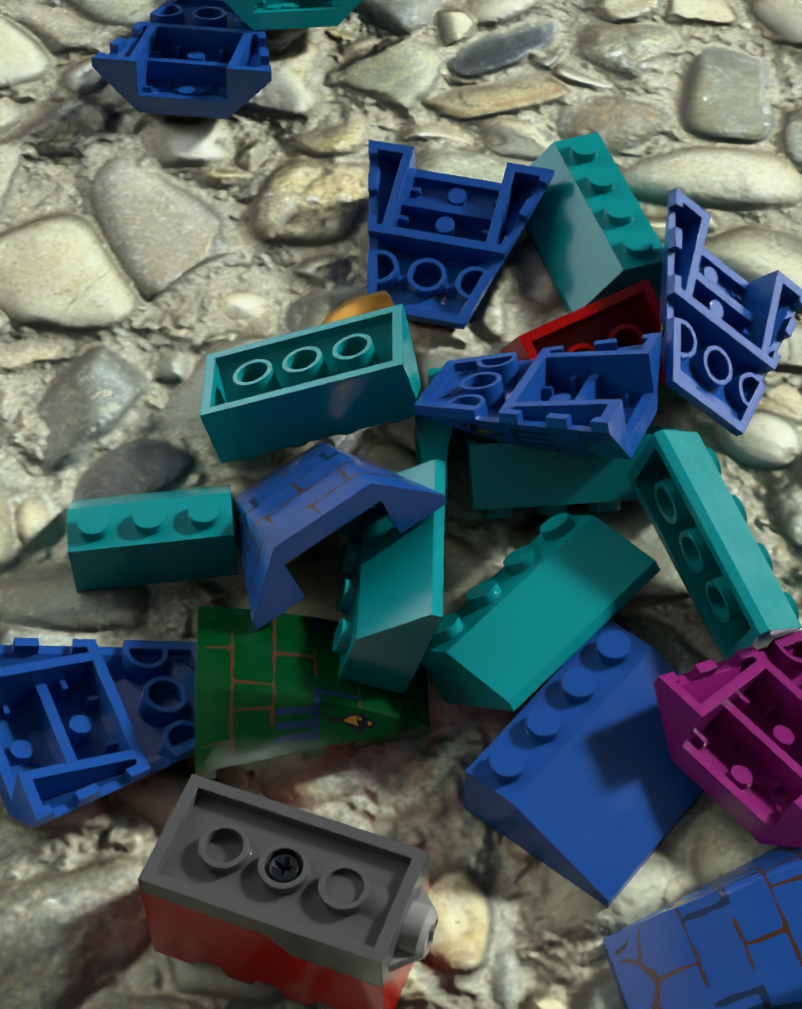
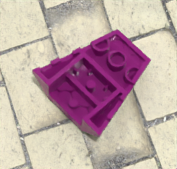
[653,630,802,848]

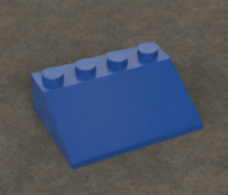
[464,619,705,908]

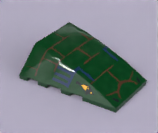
[195,606,430,779]

